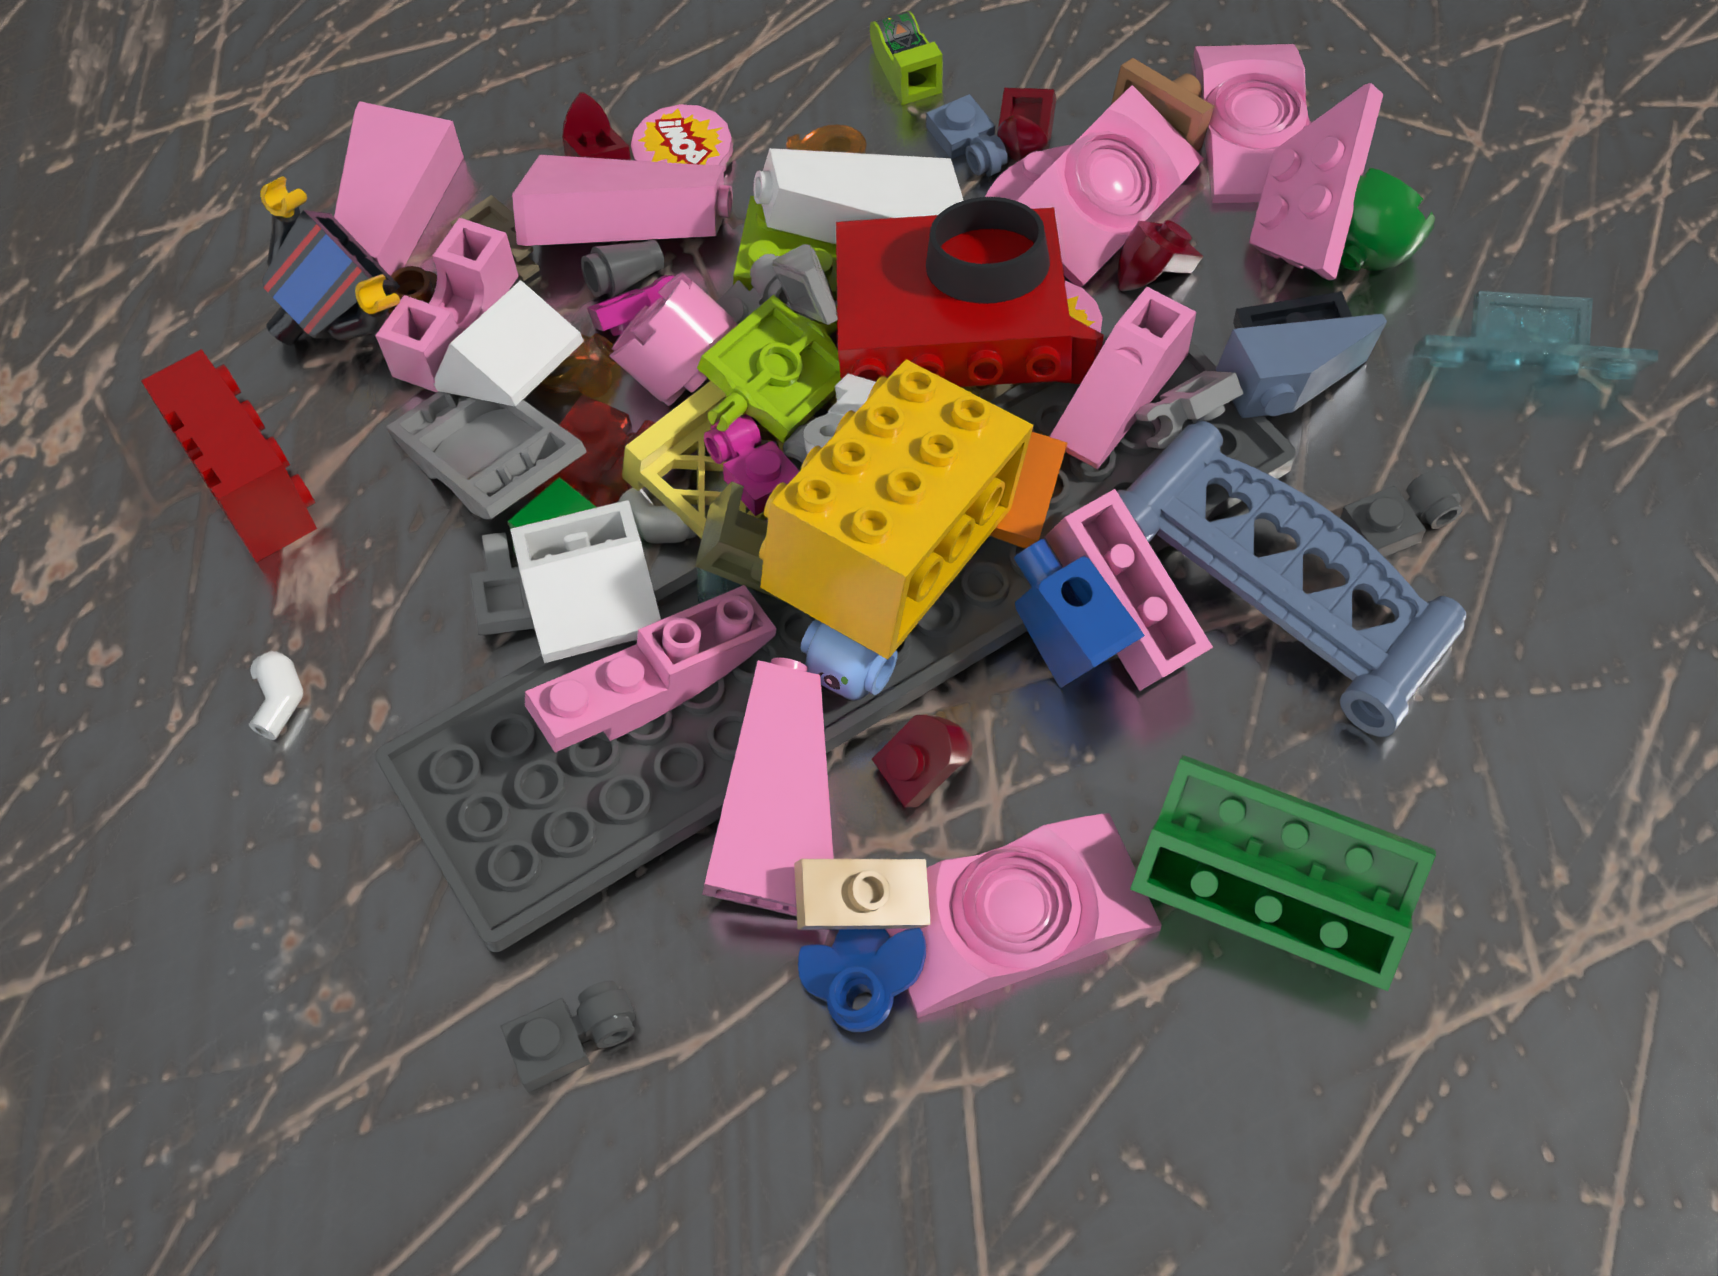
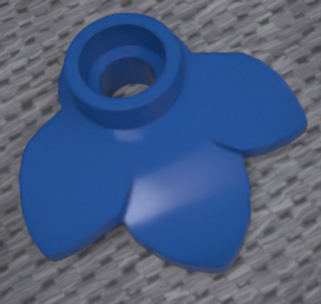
[798,928,926,1032]

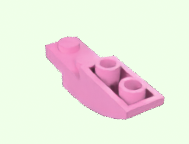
[525,585,777,752]

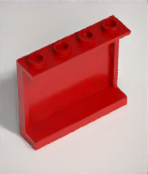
[836,207,1073,387]

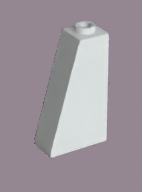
[754,148,964,244]

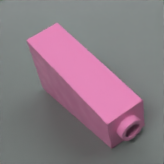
[334,101,464,276]
[512,155,733,246]
[702,658,834,916]

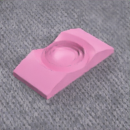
[1193,44,1311,203]
[1016,85,1204,287]
[885,813,1162,1018]

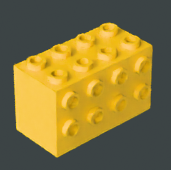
[759,359,1034,660]

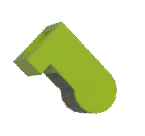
[870,11,943,106]

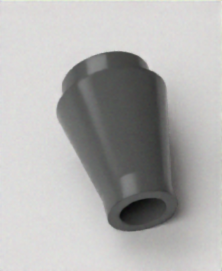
[581,239,664,298]

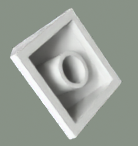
[433,280,584,406]

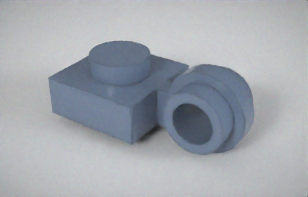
[926,94,1007,177]

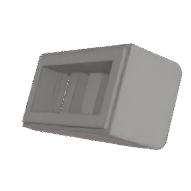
[772,244,838,325]

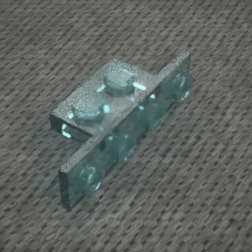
[1413,291,1658,380]

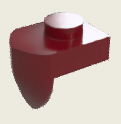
[997,87,1057,162]
[562,92,631,160]
[1118,220,1204,291]
[872,715,973,807]

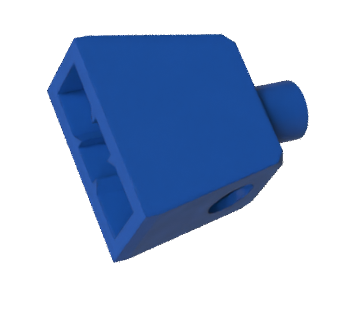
[1013,538,1145,688]

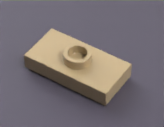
[794,859,931,930]

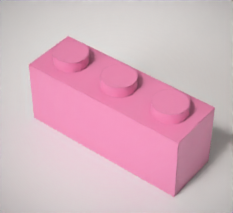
[1045,489,1213,691]

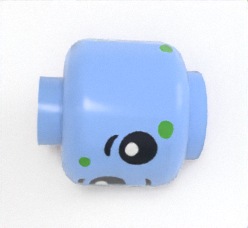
[801,619,898,701]

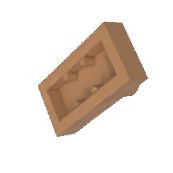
[1111,58,1214,151]

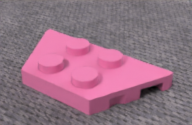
[1249,83,1383,280]

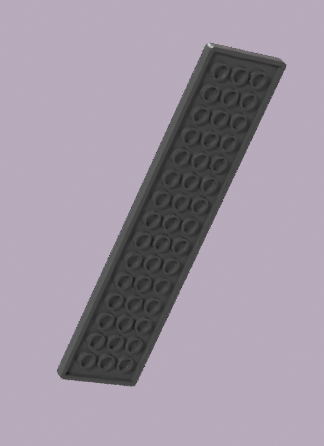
[375,334,1296,952]

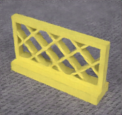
[622,381,837,539]

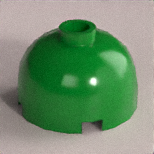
[1340,167,1435,271]

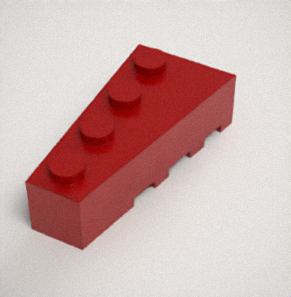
[141,349,317,563]

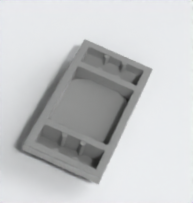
[386,391,587,519]

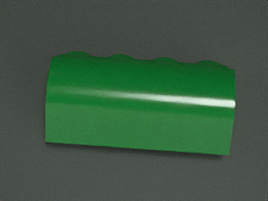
[1130,755,1436,991]

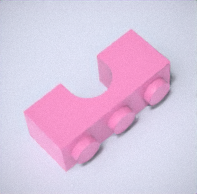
[375,217,519,393]

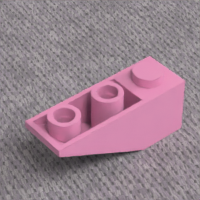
[1050,287,1196,470]

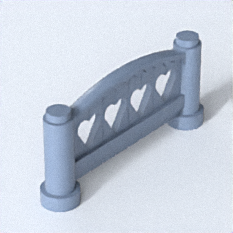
[1117,421,1466,737]

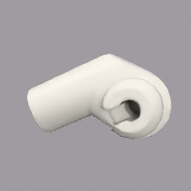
[619,488,697,544]
[249,651,303,740]

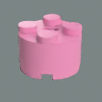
[610,272,738,406]

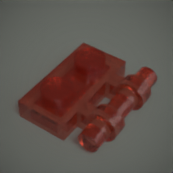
[532,394,655,507]

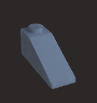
[1216,314,1387,418]

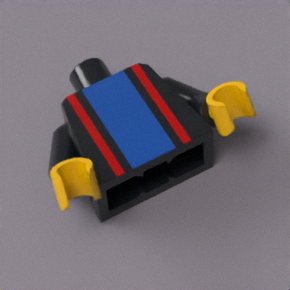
[260,176,400,346]

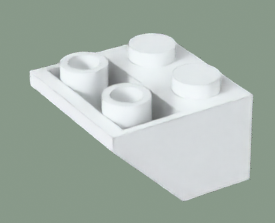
[510,500,661,663]

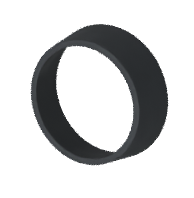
[926,197,1050,303]

